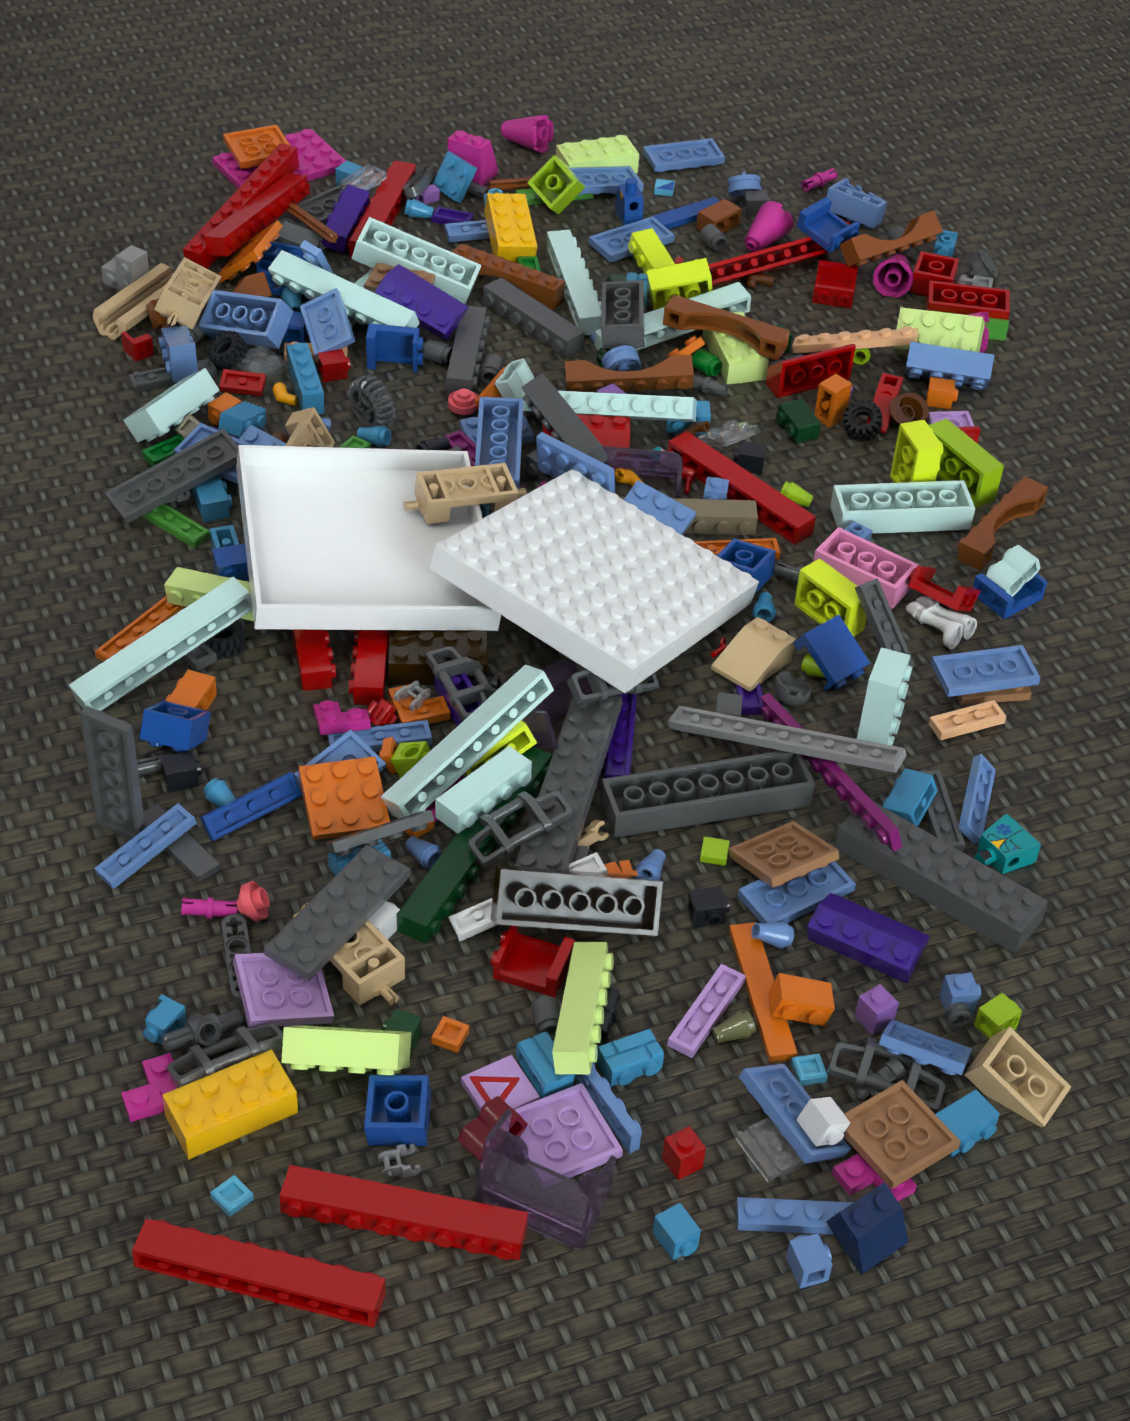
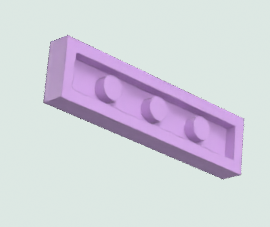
[667,964,746,1058]

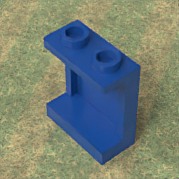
[796,197,860,253]
[366,323,423,373]
[973,573,1047,619]
[793,615,870,691]

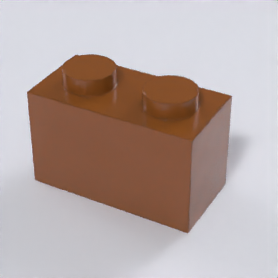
[697,199,742,233]

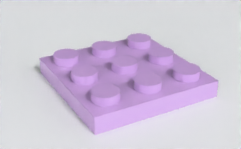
[233,953,334,1028]
[514,1083,623,1189]

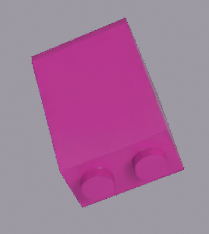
[448,130,498,186]

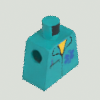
[974,814,1041,874]

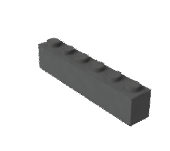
[483,277,585,358]
[446,306,490,395]
[521,373,609,463]

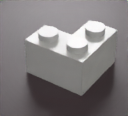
[101,245,149,291]

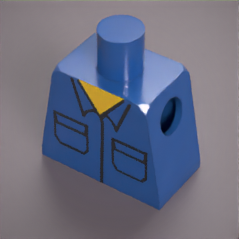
[615,178,643,226]

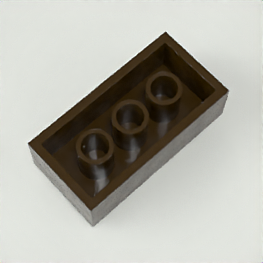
[389,630,488,685]

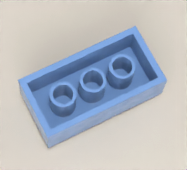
[198,290,293,349]
[904,342,995,390]

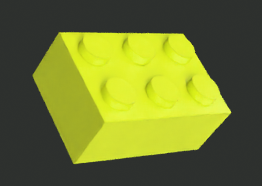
[646,258,713,311]
[890,420,944,483]
[794,558,867,637]

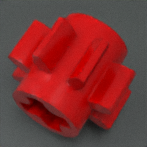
[367,698,398,726]

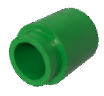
[692,348,722,376]

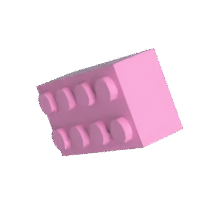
[813,527,919,610]

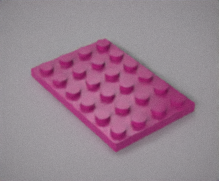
[212,129,346,188]

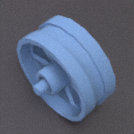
[727,172,762,197]
[601,345,642,371]

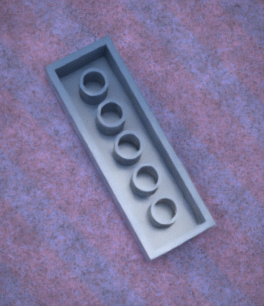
[475,397,524,499]

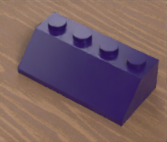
[375,264,469,342]
[807,893,930,984]

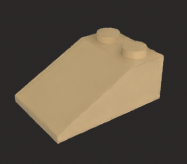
[711,617,796,692]
[964,1027,1071,1128]

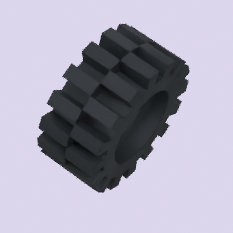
[207,331,248,371]
[843,399,882,442]
[203,620,245,659]

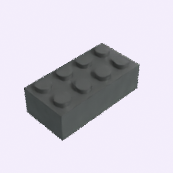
[601,280,645,349]

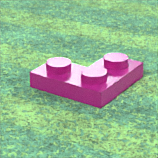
[313,701,371,735]
[121,1053,177,1122]
[832,1154,917,1201]

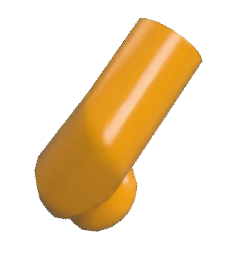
[273,382,298,406]
[614,468,644,487]

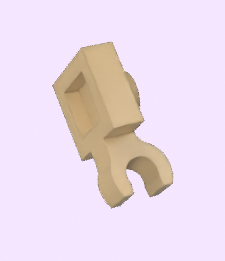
[578,820,609,849]

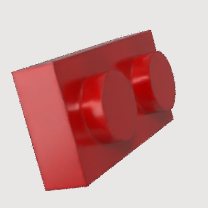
[219,369,266,396]

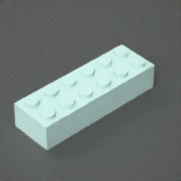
[351,217,482,304]
[830,480,975,534]

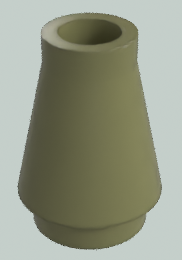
[712,1011,756,1044]

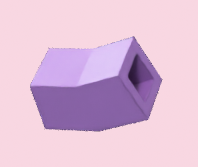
[415,184,440,205]

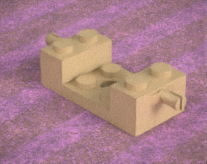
[154,257,222,330]
[285,407,335,447]
[404,463,527,524]
[293,903,405,1006]

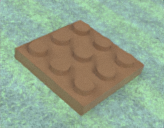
[728,821,839,888]
[844,1080,961,1189]

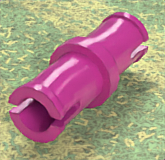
[801,168,837,192]
[181,897,238,919]

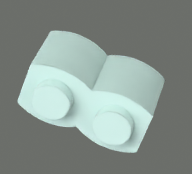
[495,358,535,399]
[986,545,1041,597]

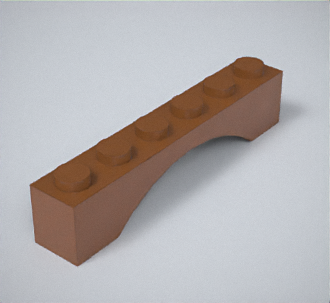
[839,210,943,268]
[452,244,565,311]
[146,272,272,329]
[663,295,790,361]
[565,355,694,393]
[957,476,1048,571]

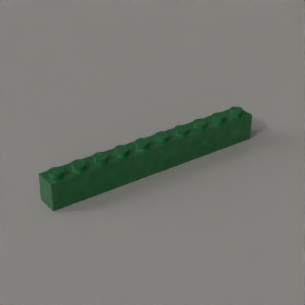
[397,746,552,944]

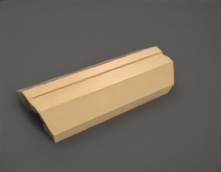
[93,263,173,340]

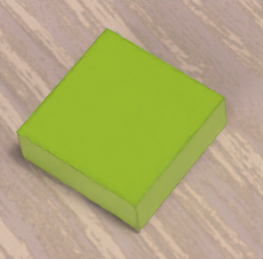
[700,837,730,866]

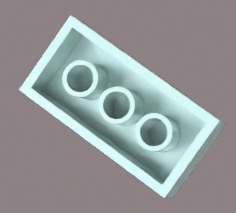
[123,368,220,442]
[857,647,913,746]

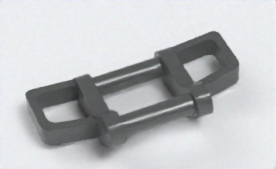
[427,646,497,722]
[567,662,659,704]
[469,791,573,868]
[167,1023,283,1088]
[827,1036,945,1114]

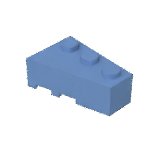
[827,178,887,228]
[158,325,198,382]

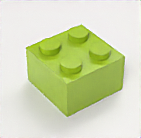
[527,155,586,214]

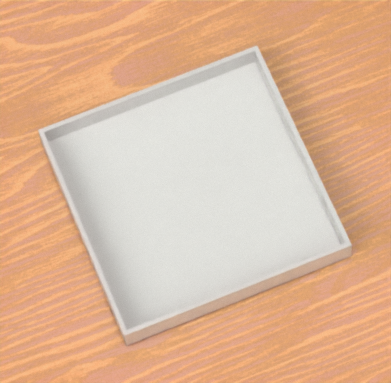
[236,445,501,631]
[429,469,759,693]

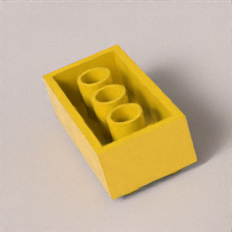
[484,193,537,263]
[162,1049,298,1160]

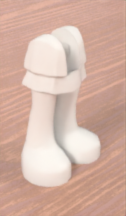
[906,596,977,650]

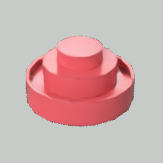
[448,388,478,415]
[236,881,270,922]

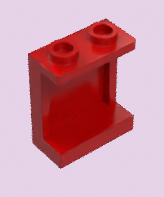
[812,260,858,308]
[908,565,980,612]
[490,926,575,998]

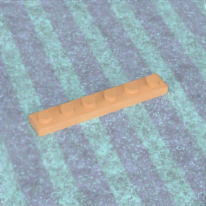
[792,327,919,353]

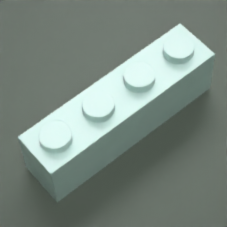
[435,746,532,834]

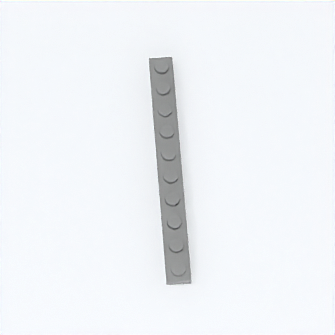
[668,706,907,773]

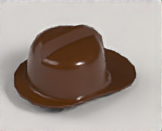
[889,392,929,425]

